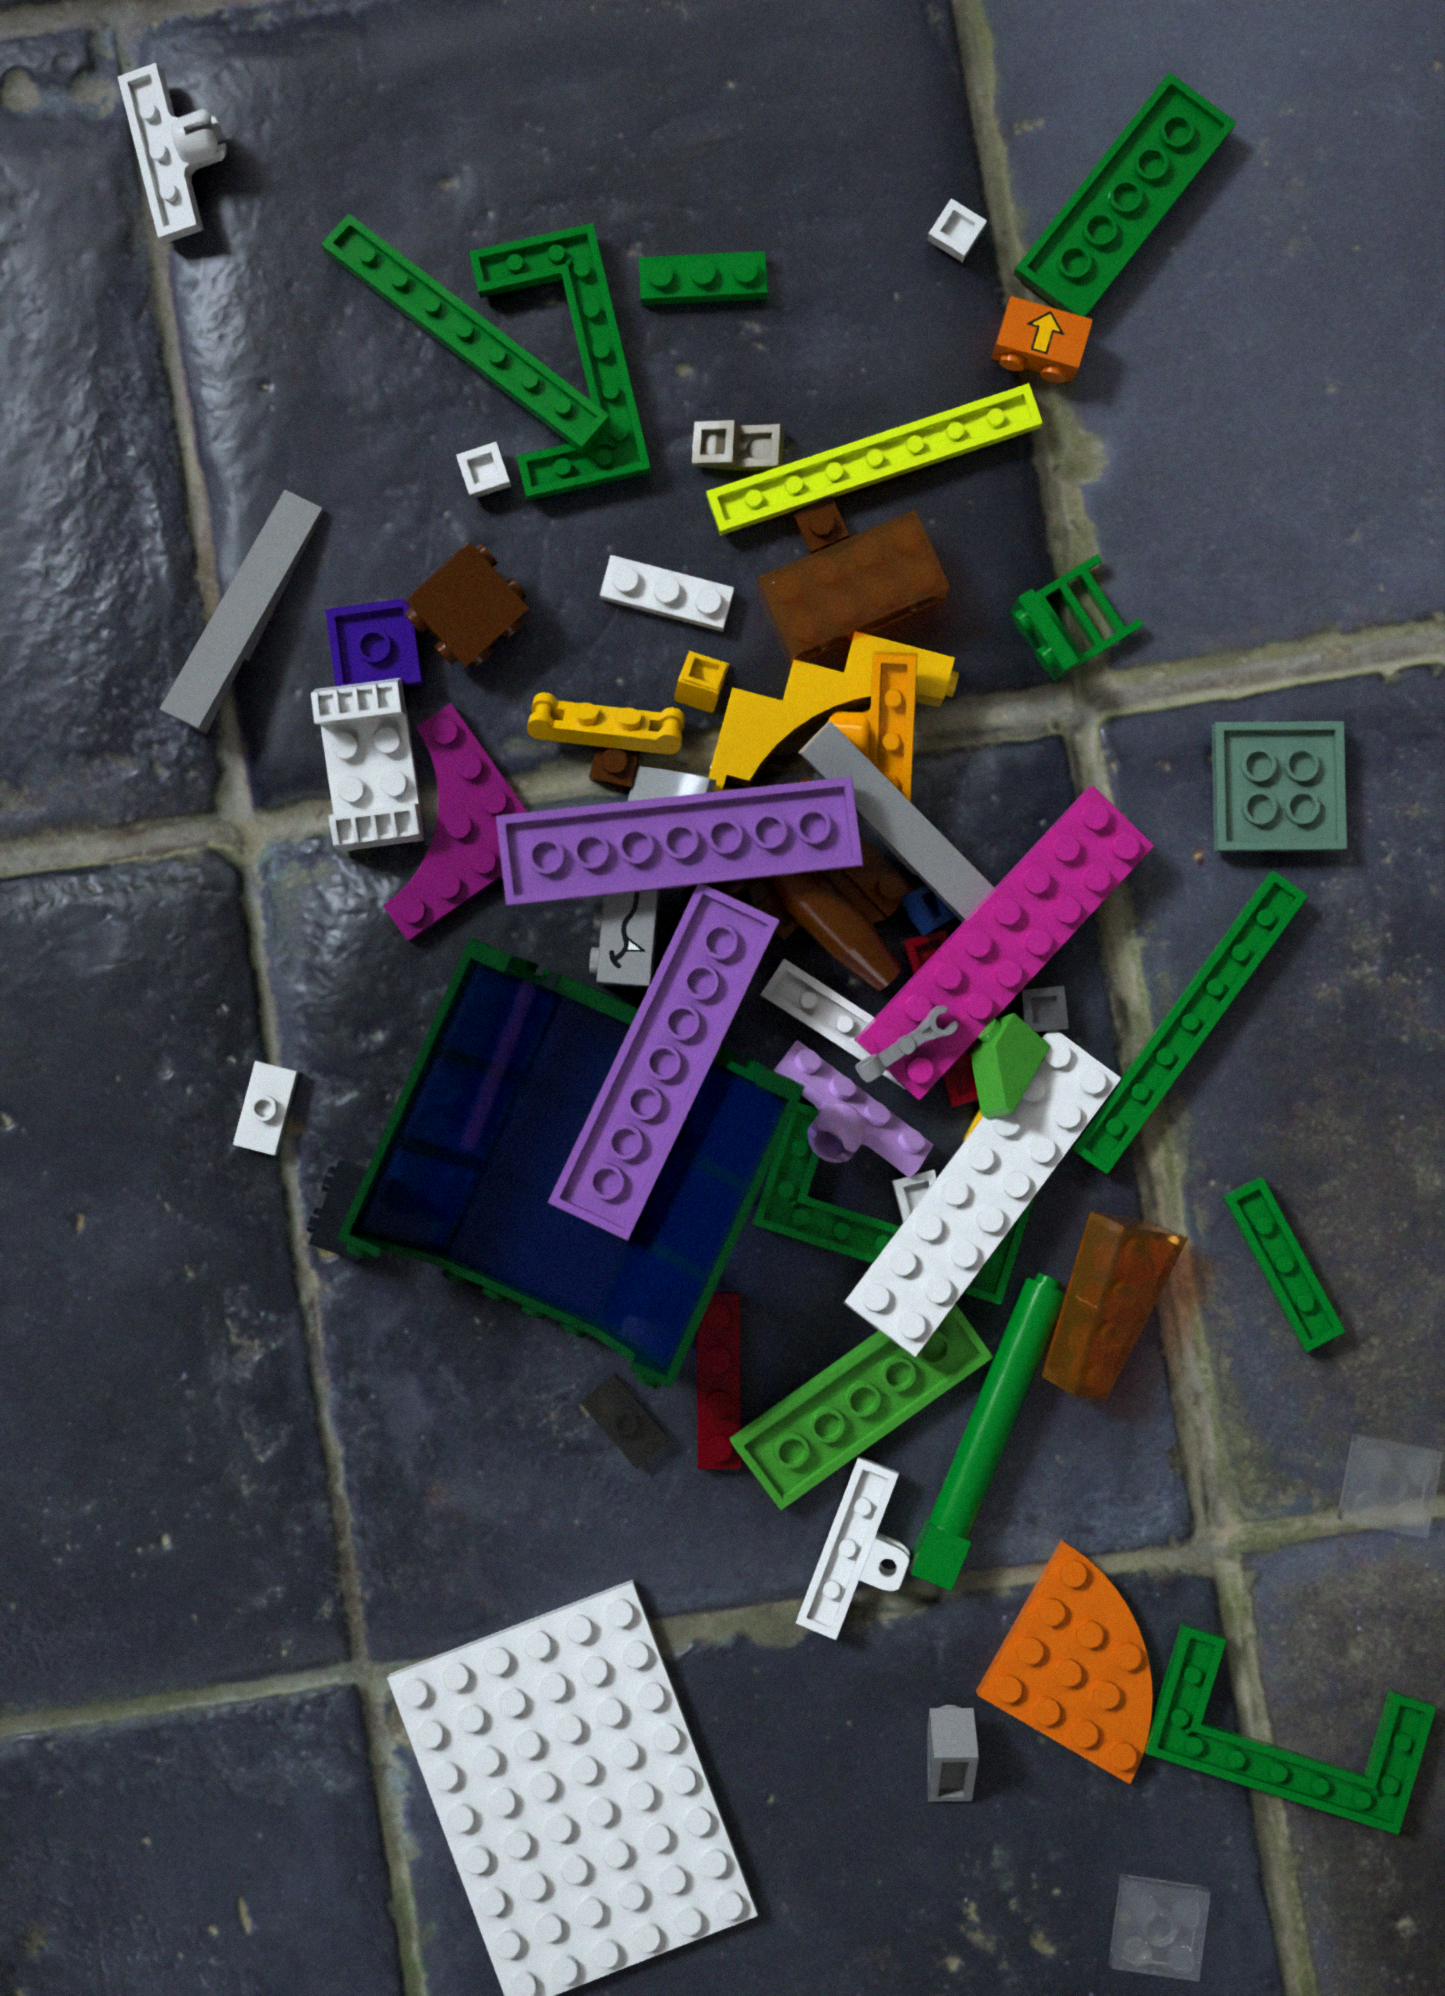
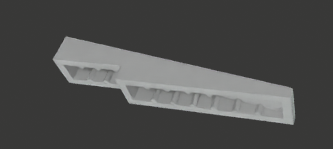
[160,489,324,734]
[798,721,994,923]

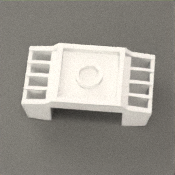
[311,678,424,852]

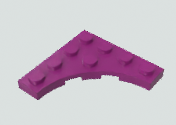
[383,703,527,942]

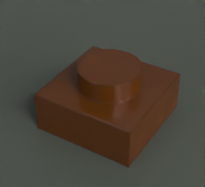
[793,497,849,556]
[589,746,640,790]

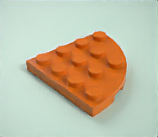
[976,1539,1153,1784]

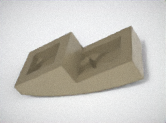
[692,420,785,471]

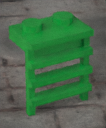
[1009,554,1144,682]

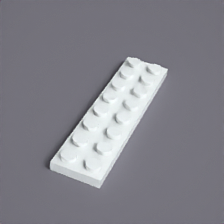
[843,1030,1121,1357]

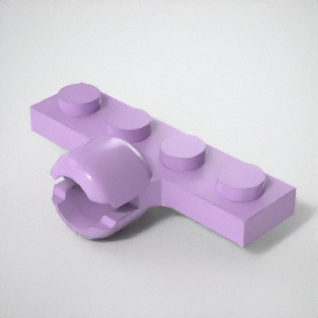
[774,1040,934,1178]

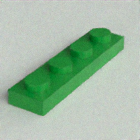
[1221,1176,1345,1352]

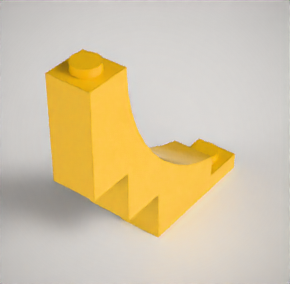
[708,631,959,792]

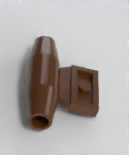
[765,831,914,991]

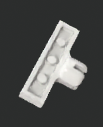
[118,63,227,244]

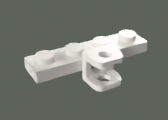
[796,1456,910,1640]

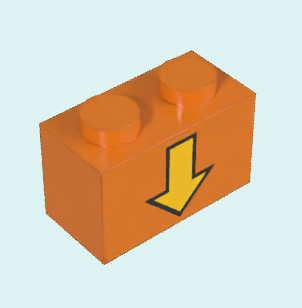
[991,296,1093,383]

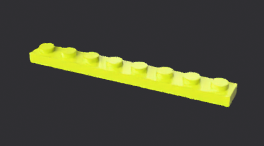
[706,383,1043,536]

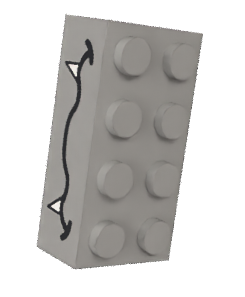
[589,890,660,990]

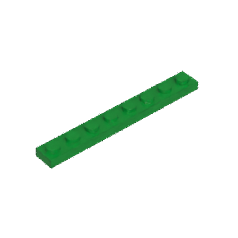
[321,213,611,454]
[1070,870,1308,1175]

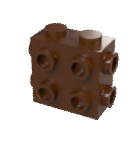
[403,542,529,667]

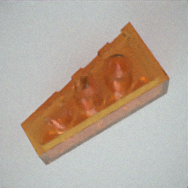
[1041,1211,1188,1399]

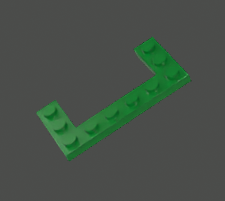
[469,223,651,501]
[752,1102,1035,1305]
[1144,1622,1437,1835]

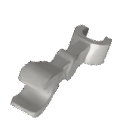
[855,1005,958,1082]

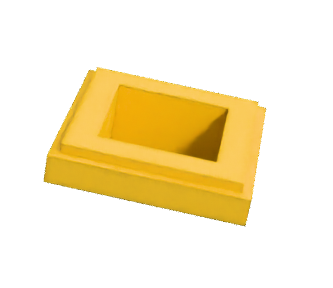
[674,651,730,713]

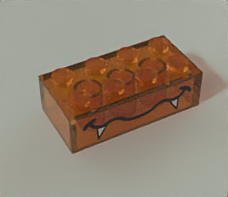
[756,509,950,667]

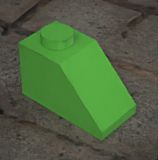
[970,1013,1050,1119]

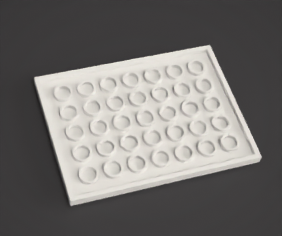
[387,1579,758,1996]

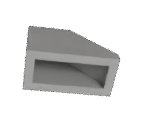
[927,1705,979,1802]

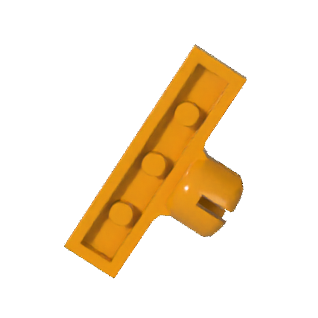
[828,651,918,802]

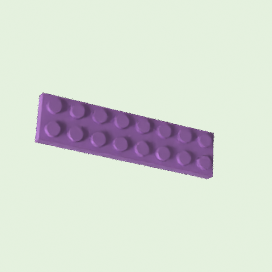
[496,777,863,907]
[548,884,779,1241]

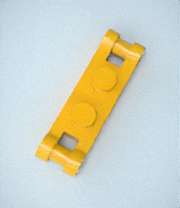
[527,692,685,755]

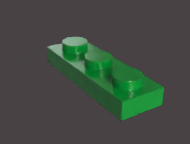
[638,251,767,305]

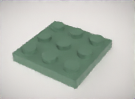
[1212,721,1347,852]

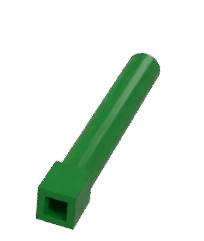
[907,1272,1067,1591]

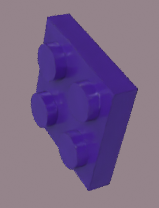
[325,598,424,688]

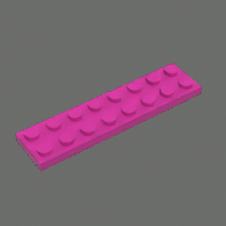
[854,786,1154,1100]

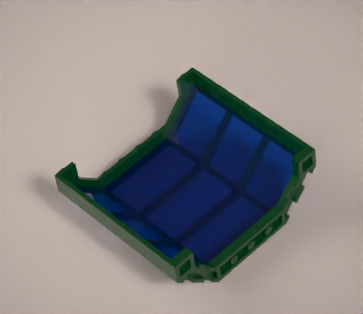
[337,938,805,1389]

